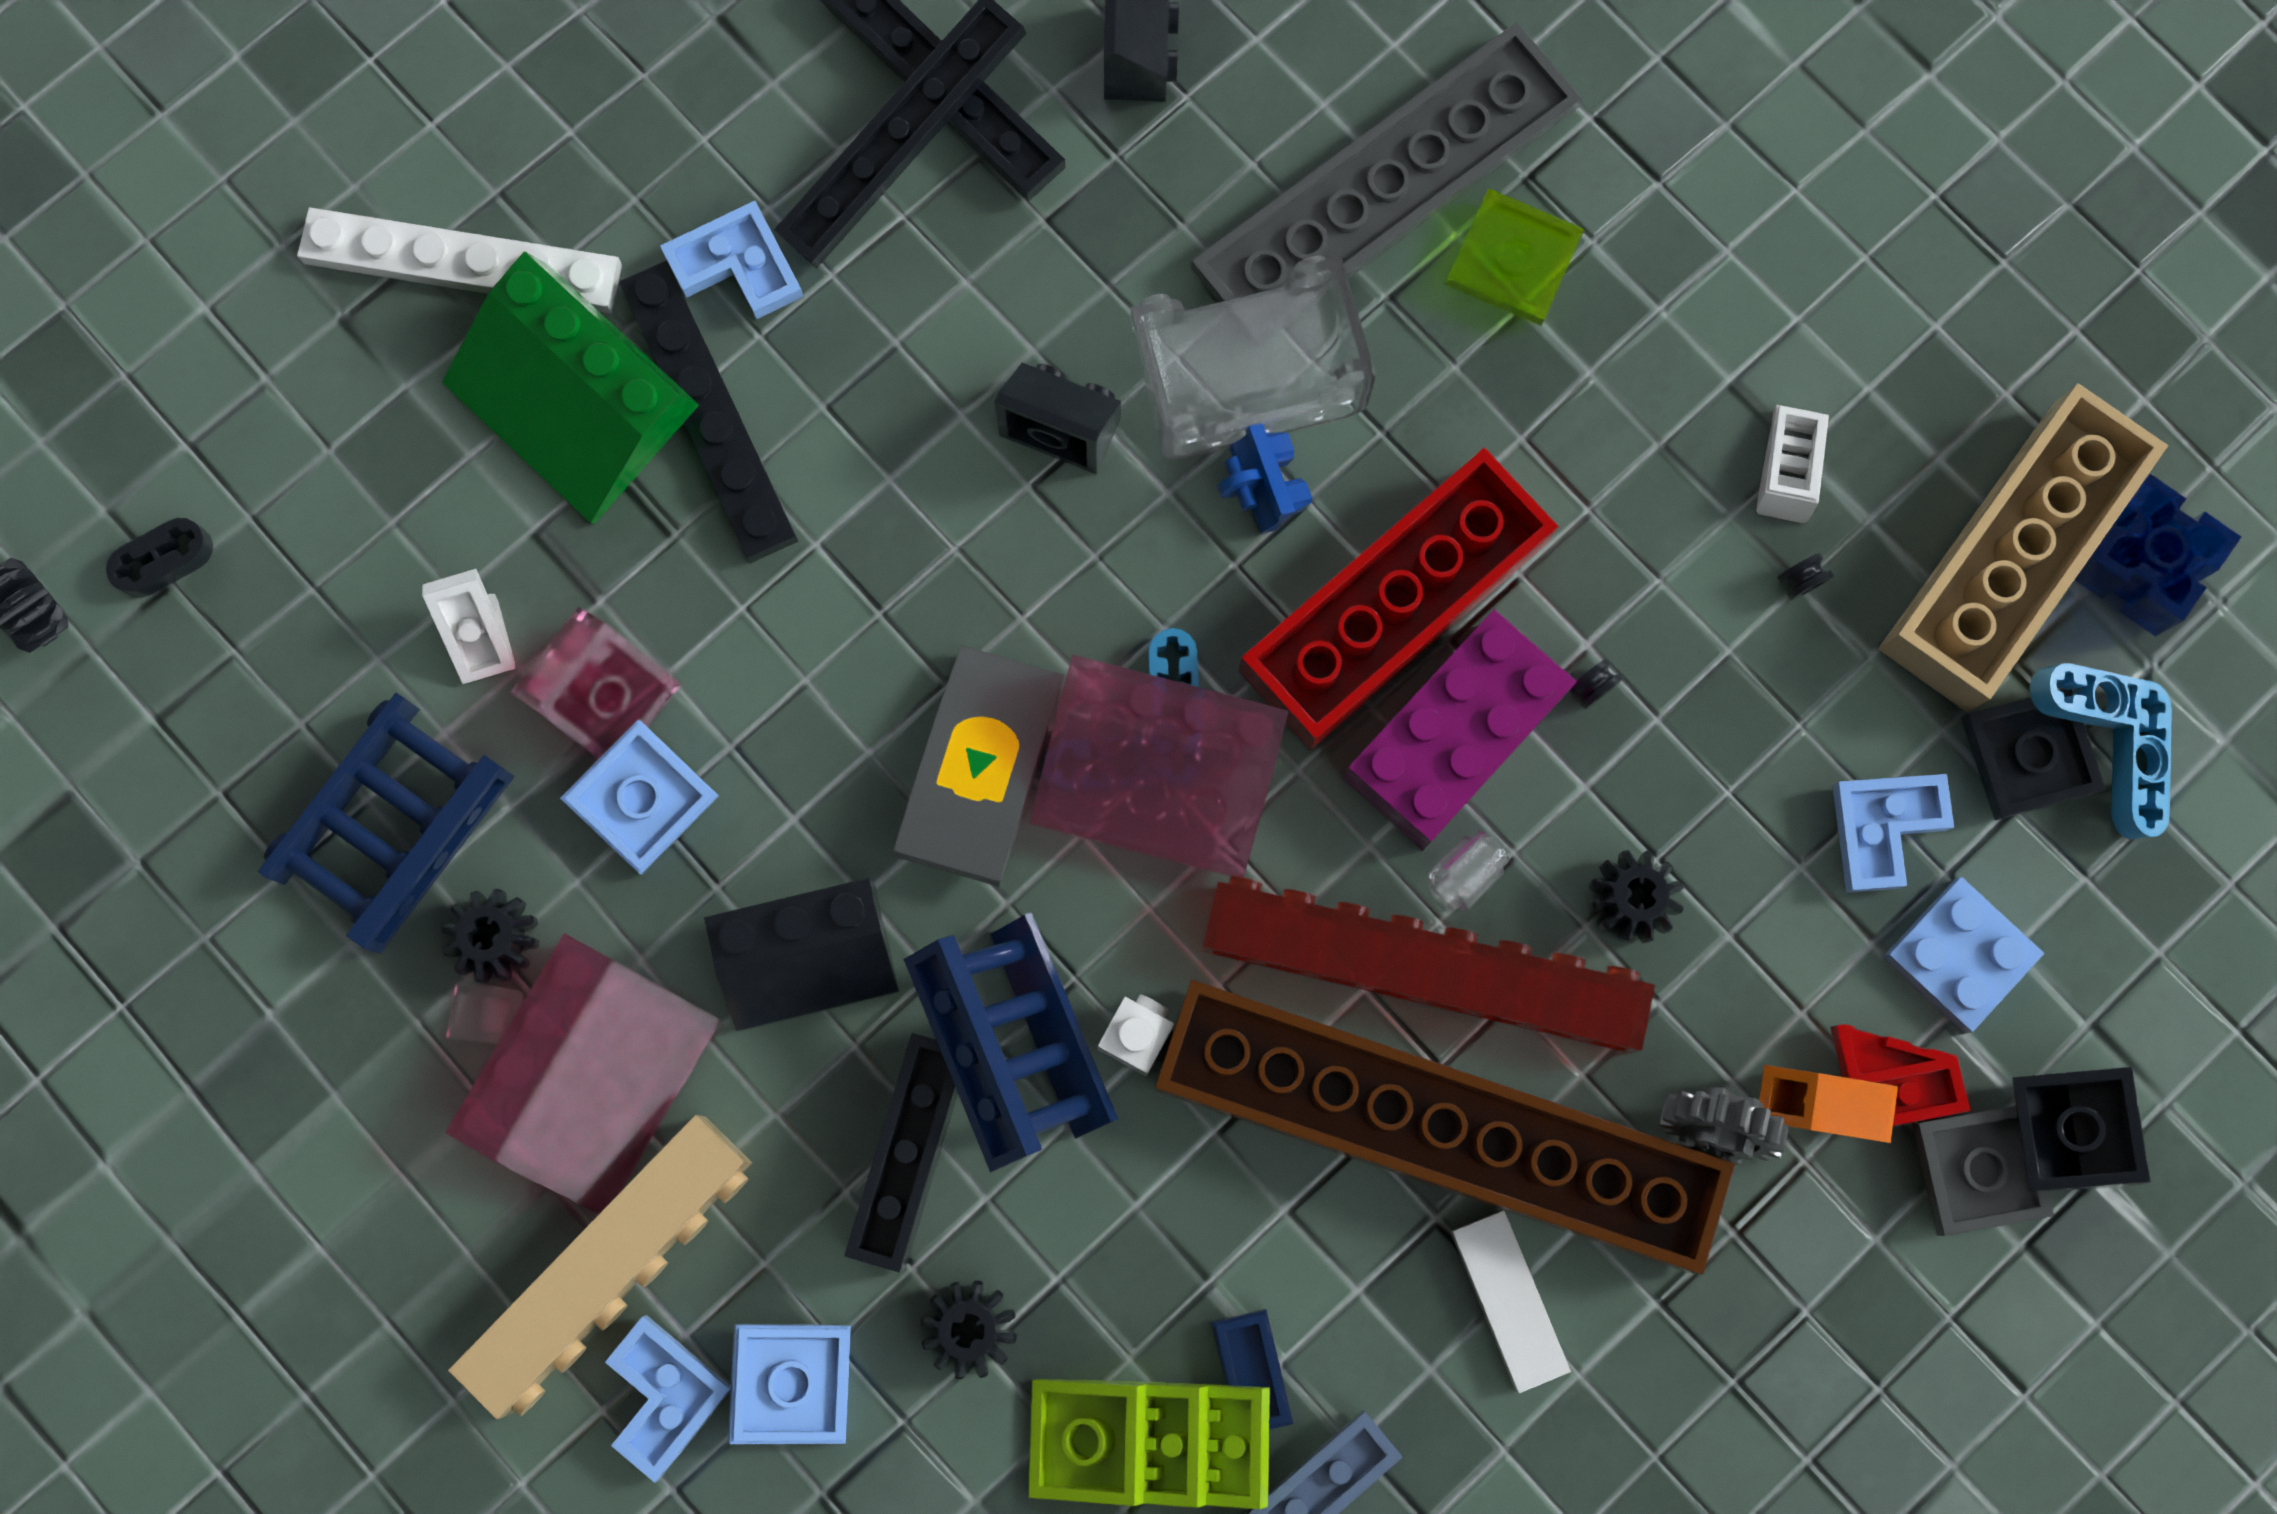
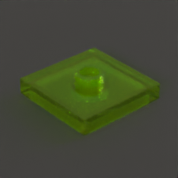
[1445,188,1584,326]

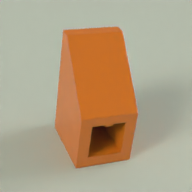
[1759,1065,1898,1143]

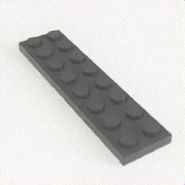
[1191,22,1583,347]

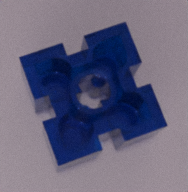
[2075,473,2242,636]

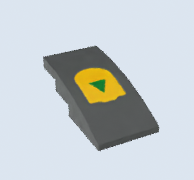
[893,645,1065,887]

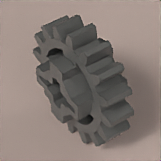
[1659,1087,1789,1165]

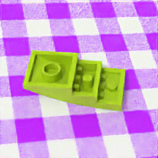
[1029,1379,1270,1509]

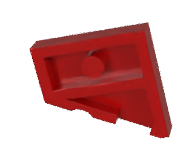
[1830,1024,1971,1126]

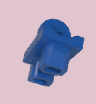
[1217,423,1312,534]

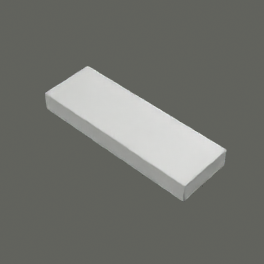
[1450,1210,1571,1393]

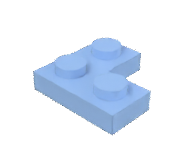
[660,201,804,319]
[1832,774,1954,893]
[605,1315,731,1483]

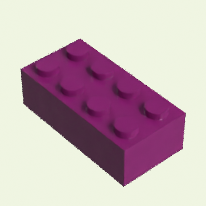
[1342,609,1577,851]

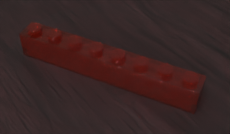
[1201,876,1655,1054]

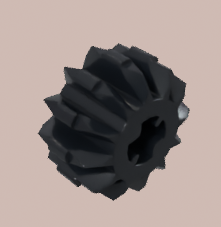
[0,558,68,653]
[1589,850,1683,944]
[441,889,539,984]
[921,1280,1017,1379]

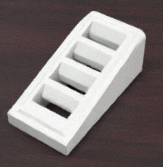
[1756,405,1829,523]

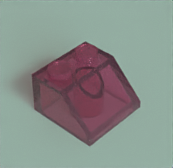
[511,607,681,759]

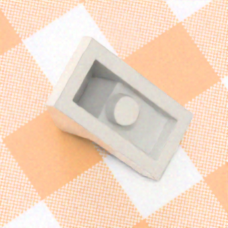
[422,569,515,684]

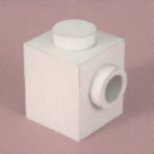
[1098,994,1175,1077]

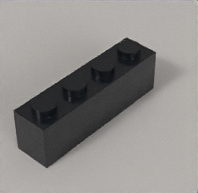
[844,1033,958,1273]

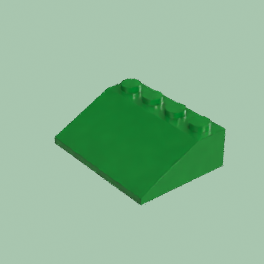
[442,251,699,524]

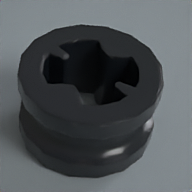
[1777,553,1834,601]
[1569,658,1623,709]

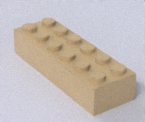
[1878,383,2169,712]

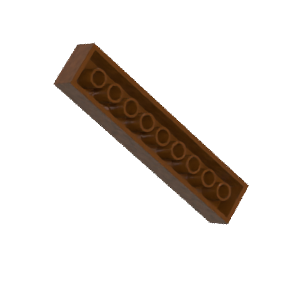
[1154,979,1735,1275]

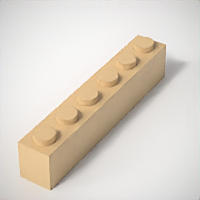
[448,1115,752,1420]

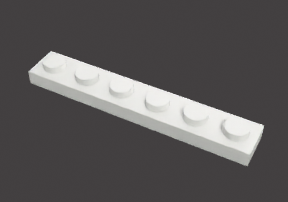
[297,207,622,314]

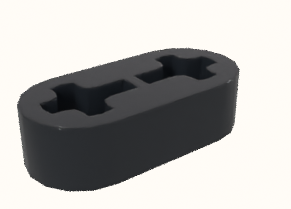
[106,518,213,598]

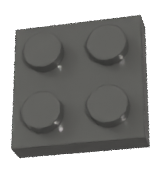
[1912,1105,2054,1236]

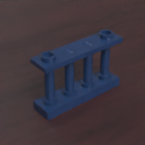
[257,693,515,954]
[903,913,1118,1172]

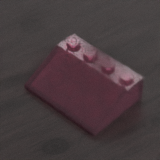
[1030,654,1288,880]
[445,933,721,1214]

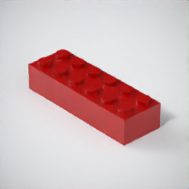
[1238,447,1559,751]

